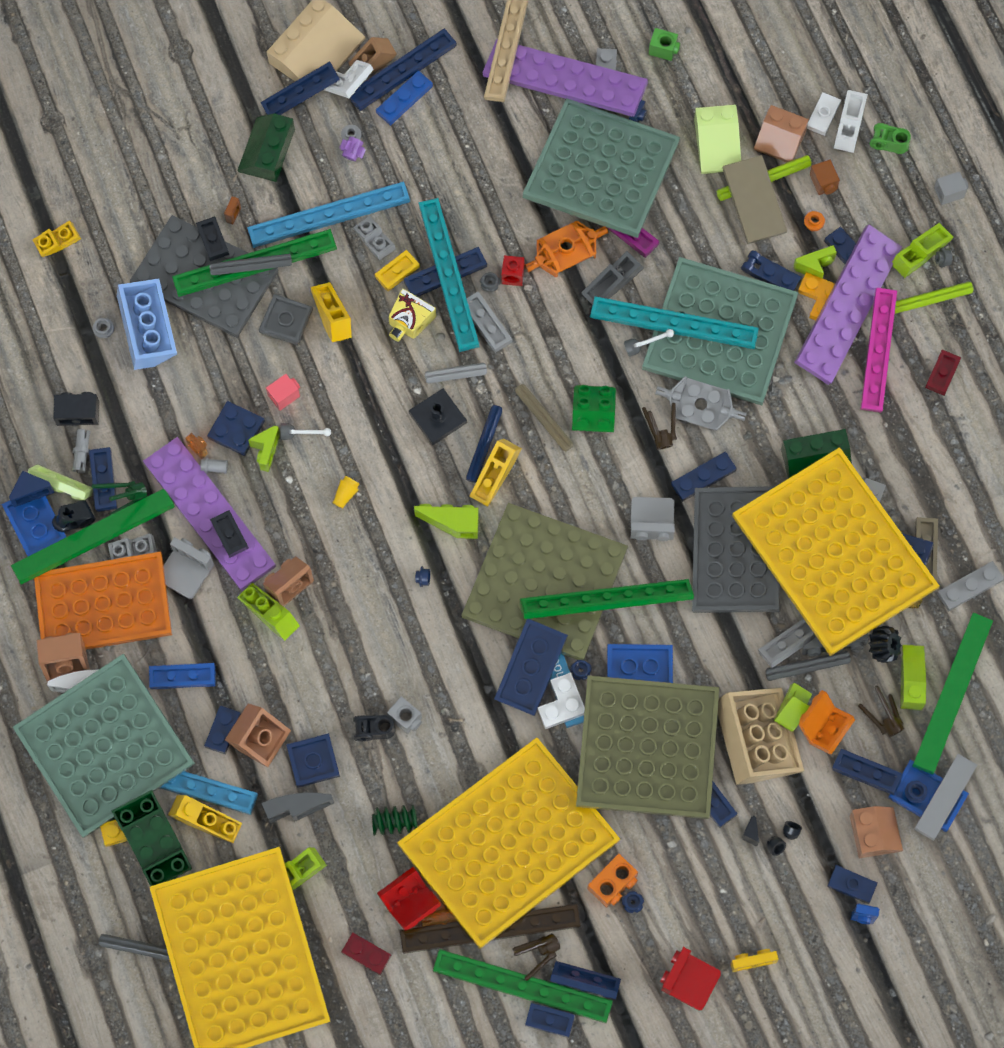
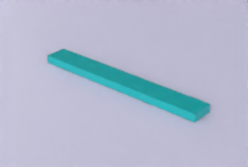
[418,198,480,352]
[590,296,759,349]

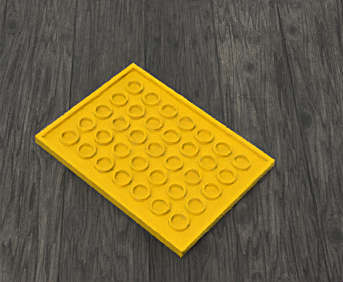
[732,447,939,656]
[397,737,620,949]
[150,847,331,1048]

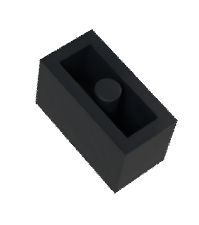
[53,392,100,426]

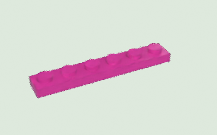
[860,288,897,413]

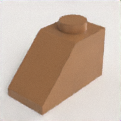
[349,37,397,74]

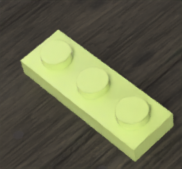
[28,465,93,501]

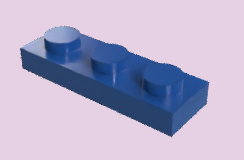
[376,71,433,126]
[149,663,216,689]

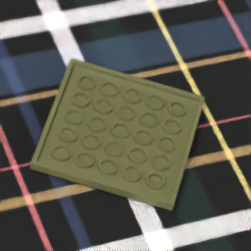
[462,503,628,660]
[576,675,719,819]

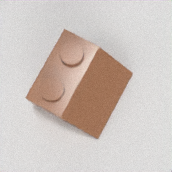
[754,105,809,162]
[263,556,314,607]
[37,633,90,683]
[225,703,291,767]
[850,806,903,859]

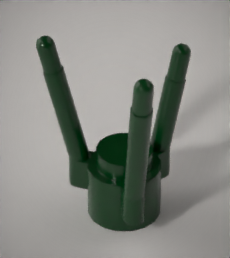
[91,481,147,515]

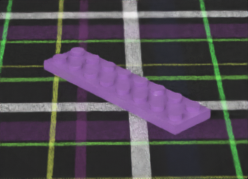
[483,39,648,116]
[794,225,902,385]
[143,437,276,592]

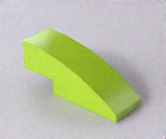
[892,223,953,278]
[285,847,327,890]

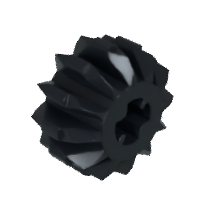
[868,626,903,663]

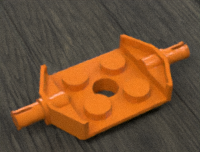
[525,221,608,277]

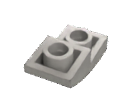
[353,216,396,261]
[108,534,157,560]

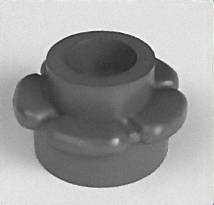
[935,247,952,268]
[480,272,500,292]

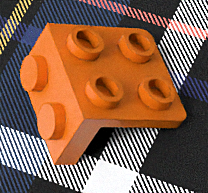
[799,690,855,755]

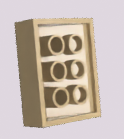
[267,0,365,95]
[718,688,804,785]

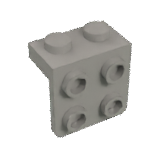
[630,497,675,541]
[164,537,214,599]

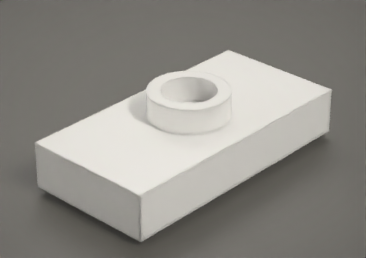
[807,92,841,136]

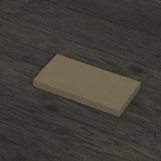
[722,155,787,244]

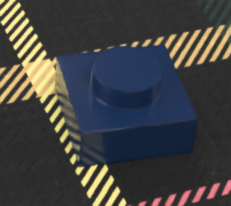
[629,100,647,122]

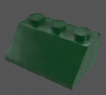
[237,113,295,182]
[781,429,852,479]

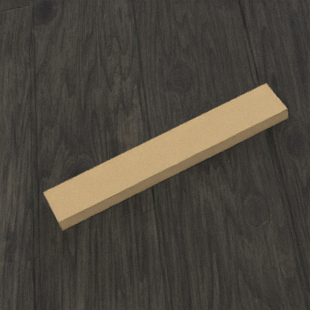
[484,0,529,102]

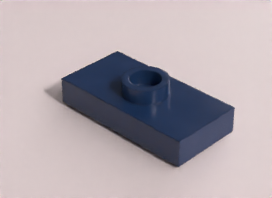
[827,865,878,904]

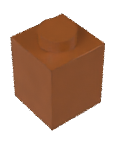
[810,159,840,195]

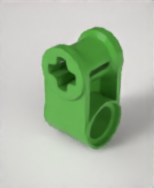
[869,123,911,154]

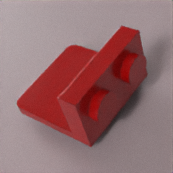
[377,867,441,930]
[660,946,721,1011]

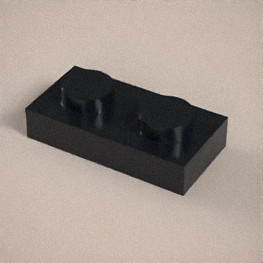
[196,216,230,261]
[210,510,249,558]

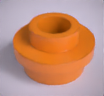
[804,211,825,231]

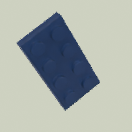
[494,619,568,716]

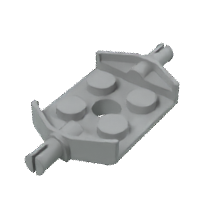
[655,376,747,431]

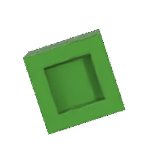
[649,28,680,61]

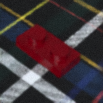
[925,350,961,396]
[341,932,392,975]

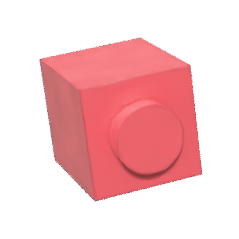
[266,374,300,411]

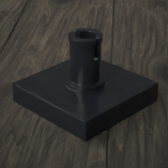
[409,388,467,446]

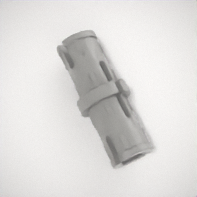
[72,429,90,473]

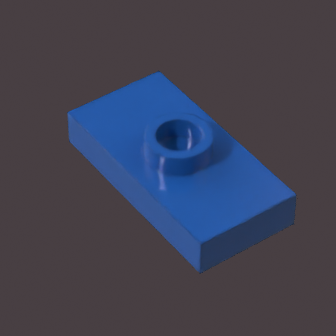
[851,903,880,924]

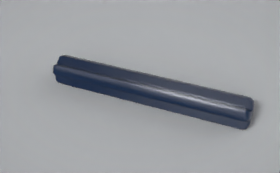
[466,405,502,483]

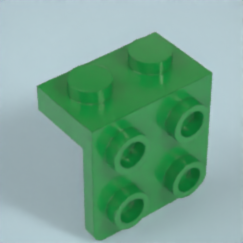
[572,385,616,432]

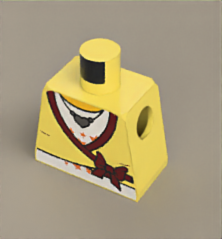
[389,289,436,342]

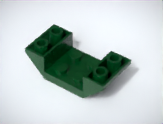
[111,790,192,886]

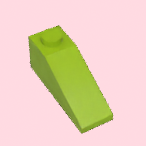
[900,645,926,710]

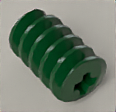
[372,805,418,836]

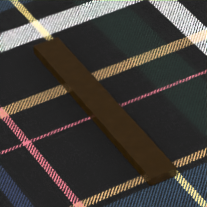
[400,904,581,954]

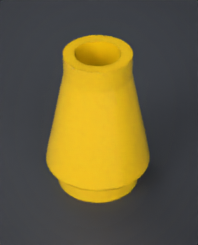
[332,476,360,509]

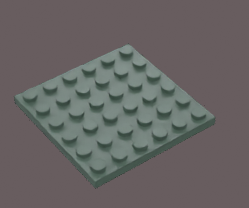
[522,98,680,238]
[642,257,799,406]
[13,654,195,838]

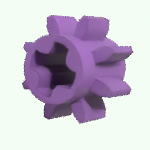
[339,136,366,161]

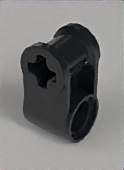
[52,500,96,532]
[353,715,396,741]

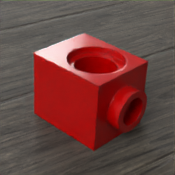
[501,255,525,286]

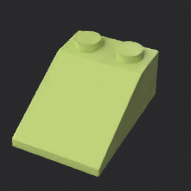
[694,105,741,174]

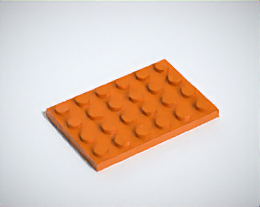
[34,551,172,650]

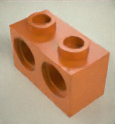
[587,854,638,908]

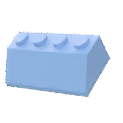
[117,279,177,370]

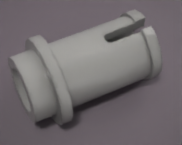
[201,457,228,474]

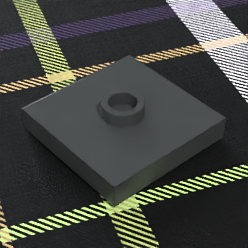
[259,294,313,346]

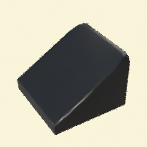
[742,816,759,846]

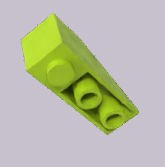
[414,504,479,539]
[237,583,300,641]

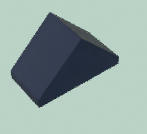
[9,471,55,507]

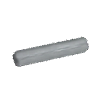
[425,363,487,383]

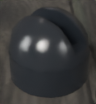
[783,821,802,840]
[766,836,786,856]

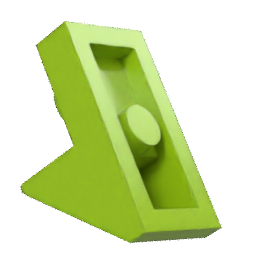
[793,245,837,279]
[248,426,280,472]
[774,683,812,732]

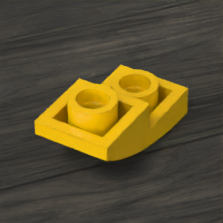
[32,220,81,257]

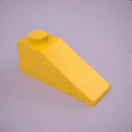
[311,282,352,342]
[469,439,522,506]

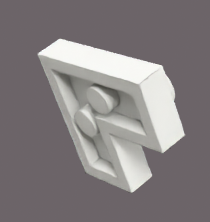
[324,60,374,98]
[538,673,585,729]

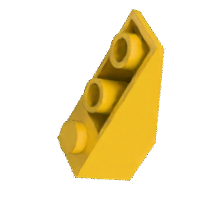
[168,795,242,843]

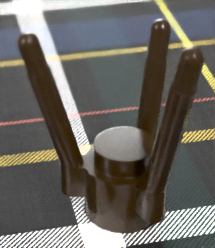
[642,403,677,450]
[858,685,904,737]
[512,933,560,981]

